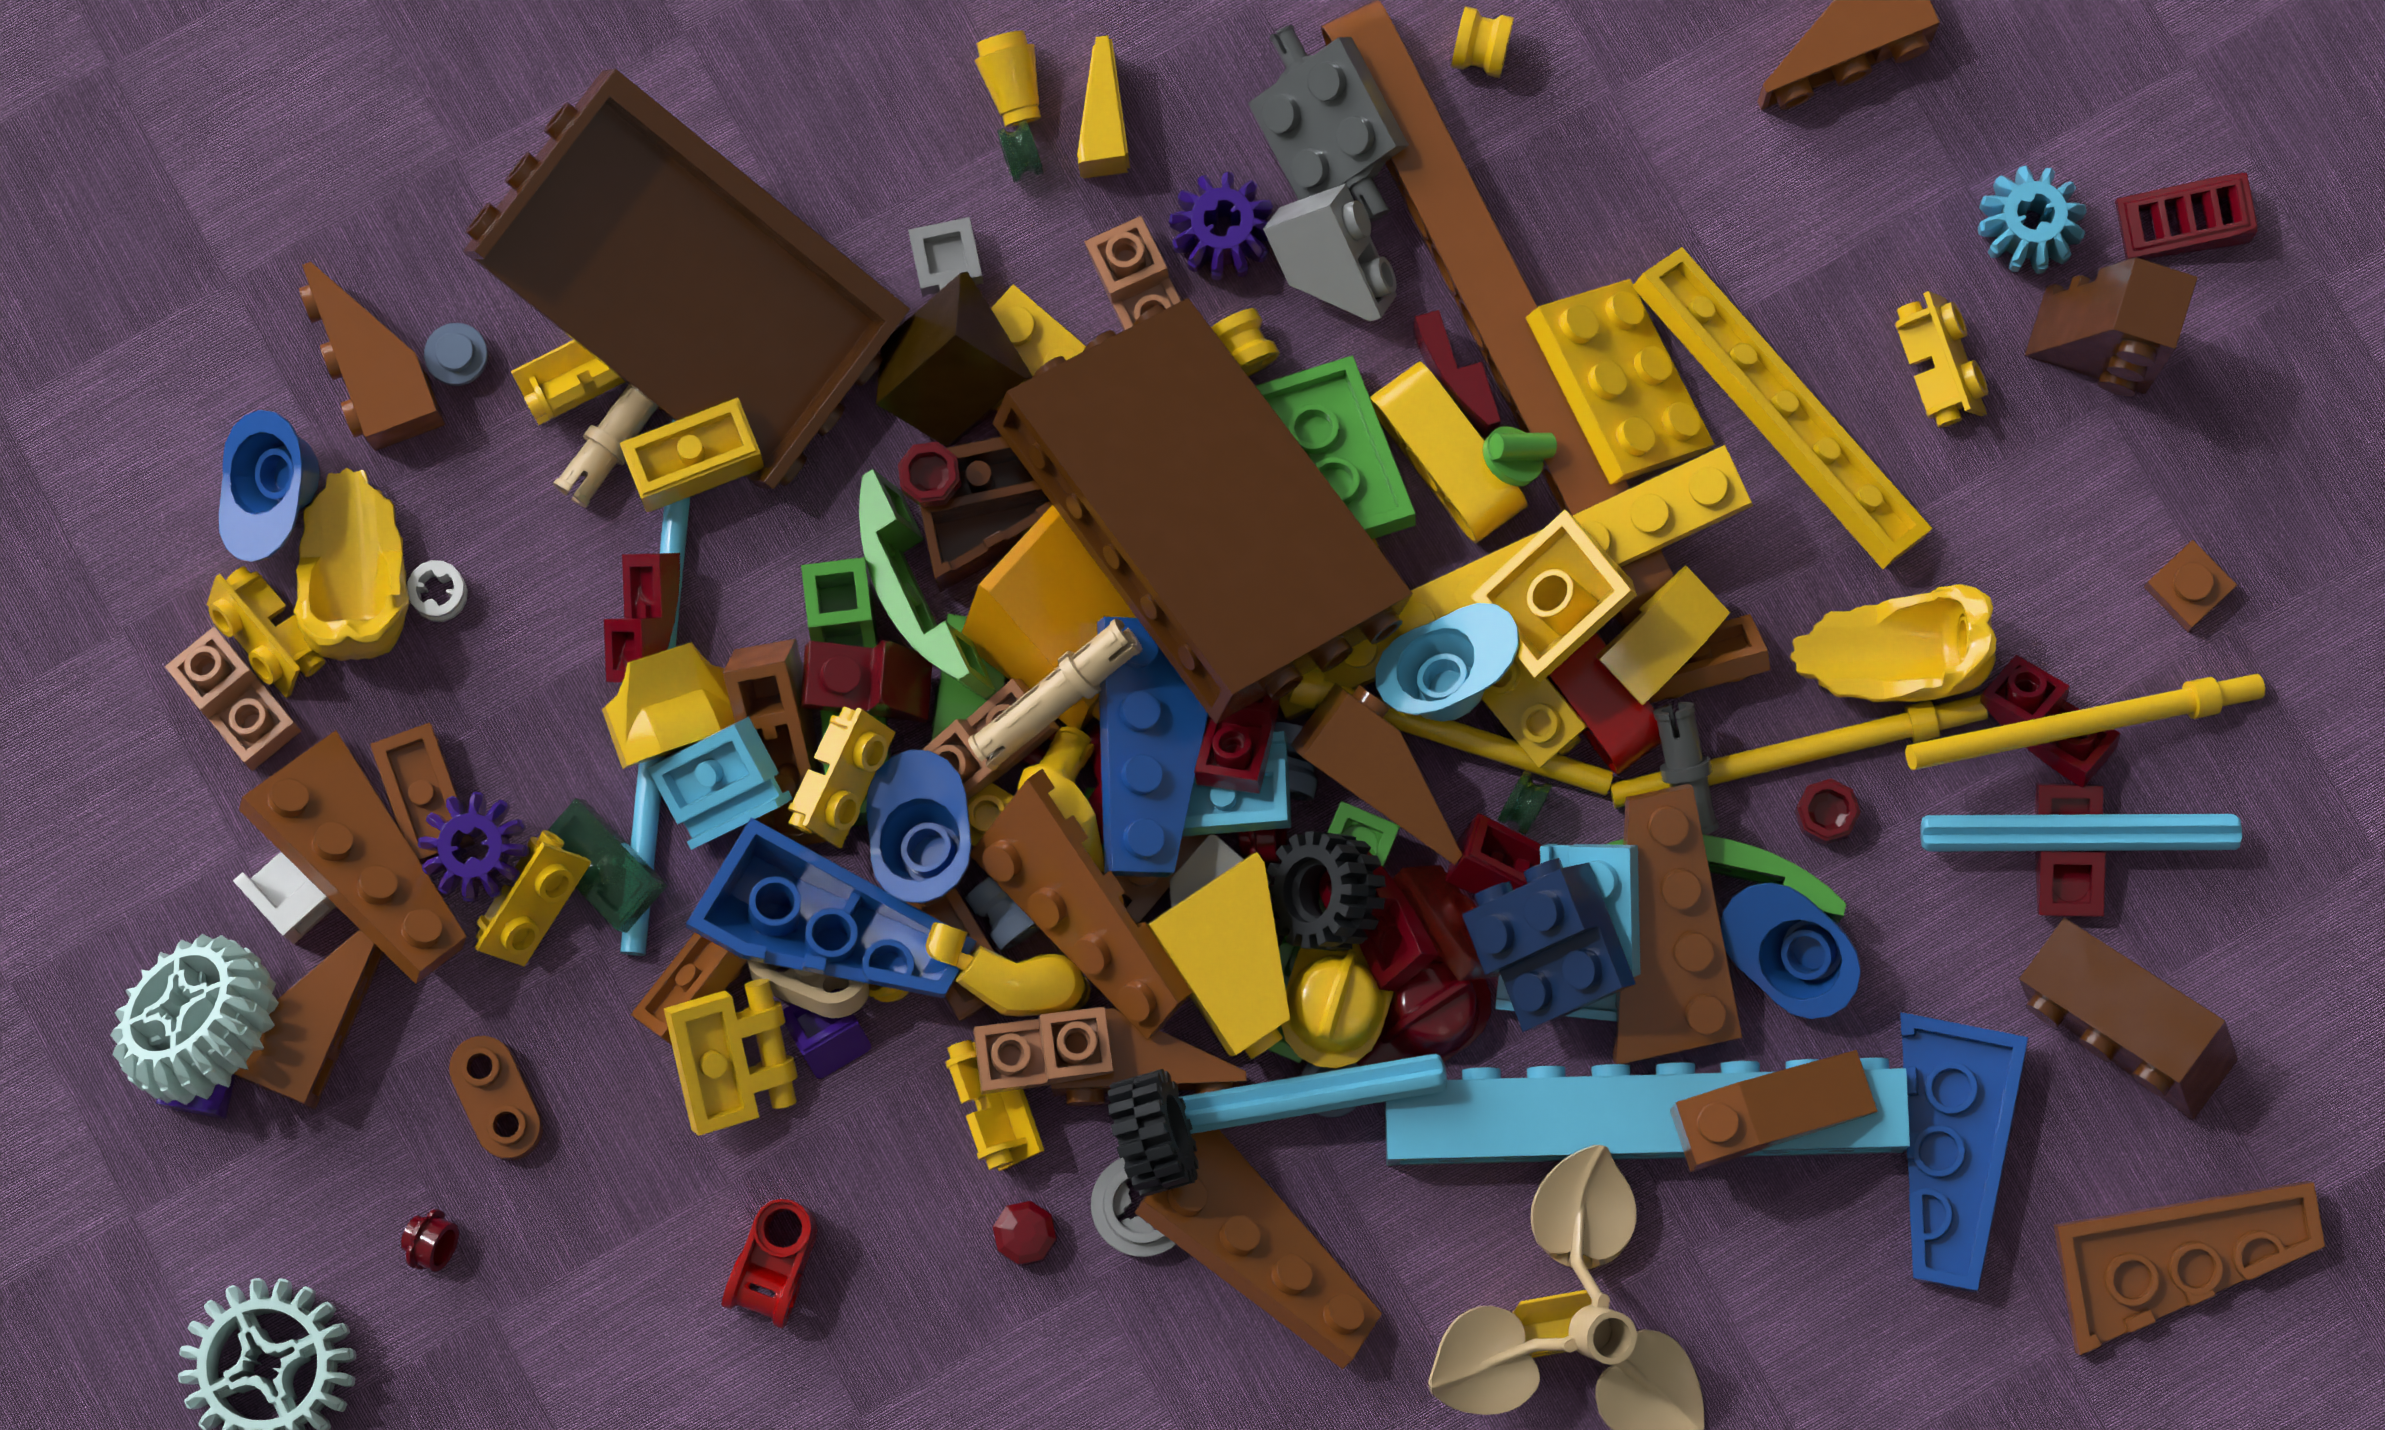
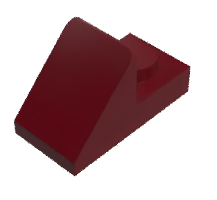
[800,640,932,722]

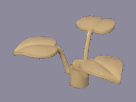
[1428,1145,1704,1430]

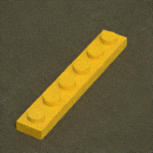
[1632,247,1933,569]

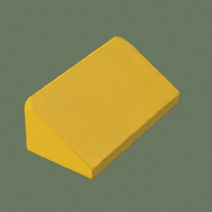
[619,397,764,512]

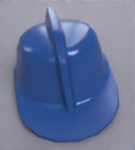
[218,410,320,562]
[866,750,971,903]
[1720,883,1861,1019]

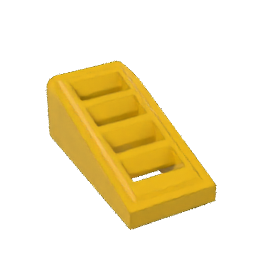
[1077,35,1130,178]

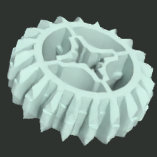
[110,934,279,1105]
[178,1278,356,1430]

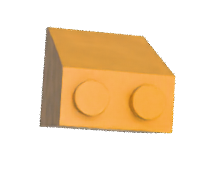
[962,505,1137,730]

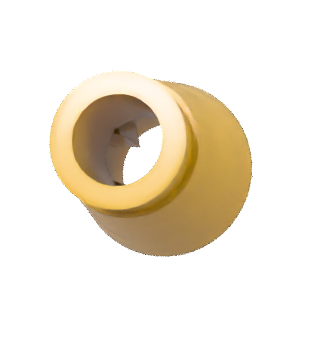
[974,30,1041,127]

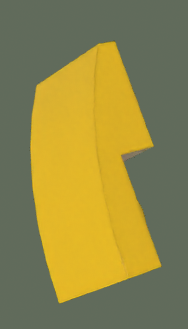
[1596,565,1730,705]

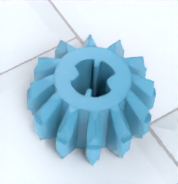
[1978,165,2086,274]

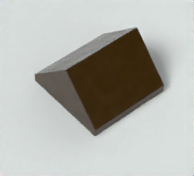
[876,271,1033,447]

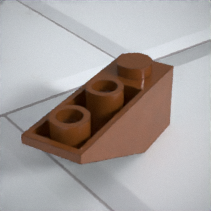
[1757,0,1940,110]
[299,261,446,451]
[1051,1009,1247,1106]

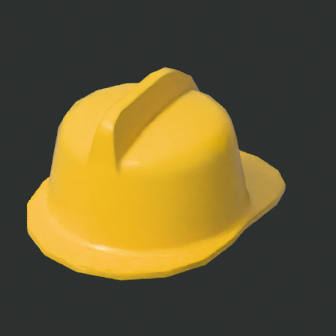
[1281,944,1394,1069]

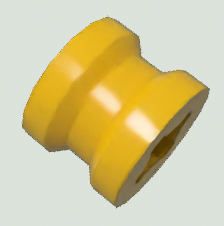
[1451,6,1514,78]
[1211,308,1280,377]

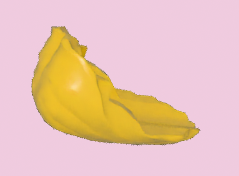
[293,468,409,661]
[1790,584,1997,702]

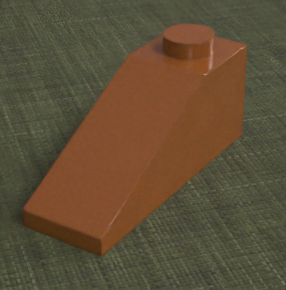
[723,638,827,846]
[1290,683,1462,865]
[233,929,384,1110]
[1670,1050,1878,1172]

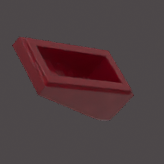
[2115,172,2257,260]
[1445,813,1543,894]

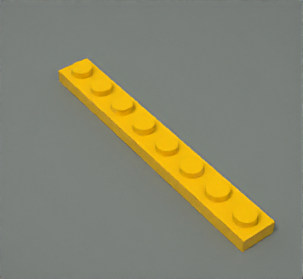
[1279,445,1753,721]

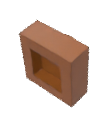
[2144,540,2237,632]

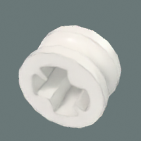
[407,560,468,622]

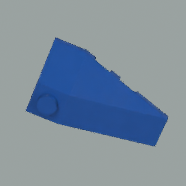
[686,817,977,998]

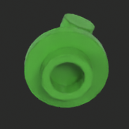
[1483,426,1557,486]

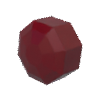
[898,442,961,508]
[1794,778,1861,845]
[993,1201,1057,1266]

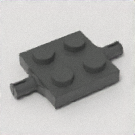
[1248,25,1409,223]

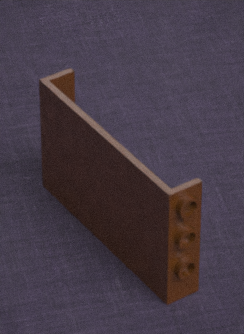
[462,68,910,489]
[993,298,1413,724]

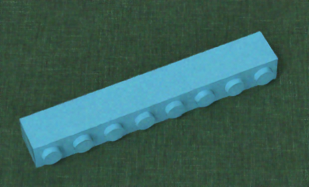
[1384,1058,1910,1166]

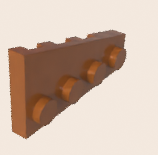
[239,730,467,984]
[970,769,1192,1040]
[1613,784,1742,1064]
[1134,1129,1382,1370]
[2054,1181,2325,1355]

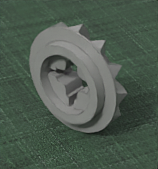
[1091,1158,1176,1258]

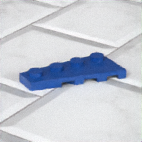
[1097,616,1208,878]
[1900,1012,2029,1294]

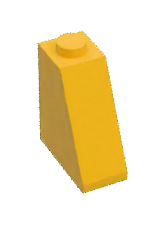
[1147,852,1290,1059]

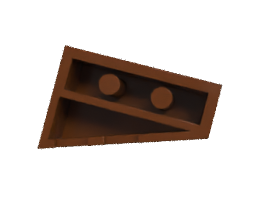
[2025,257,2198,396]
[920,436,1053,593]
[2019,918,2238,1121]

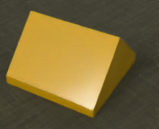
[1470,510,1637,683]

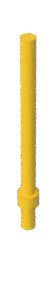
[1287,669,1613,796]
[1905,674,2265,770]
[1609,694,1988,809]

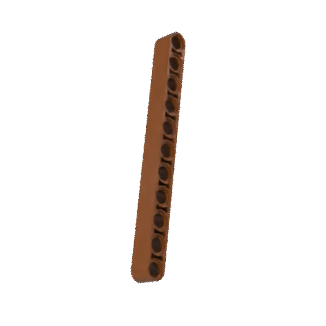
[1321,0,1674,629]

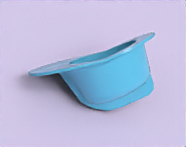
[1376,603,1519,722]

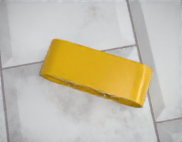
[1370,361,1528,544]

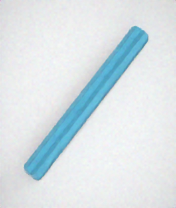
[1920,814,2242,852]
[1179,1054,1447,1134]

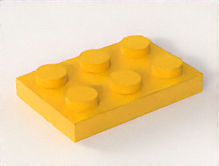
[1525,279,1715,485]

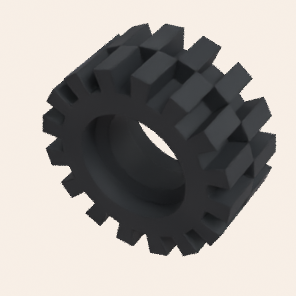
[1267,831,1386,951]
[1108,1069,1199,1197]

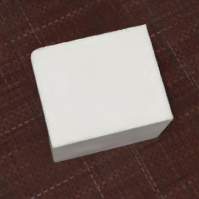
[233,852,336,944]

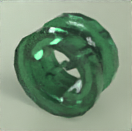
[996,120,1044,183]
[1497,770,1553,836]

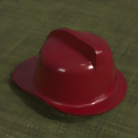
[1356,952,1491,1066]

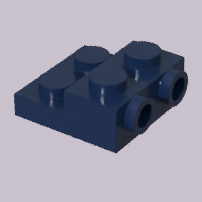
[1462,858,1636,1032]

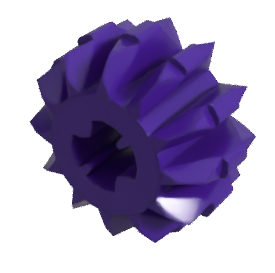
[1169,171,1273,281]
[418,792,530,902]

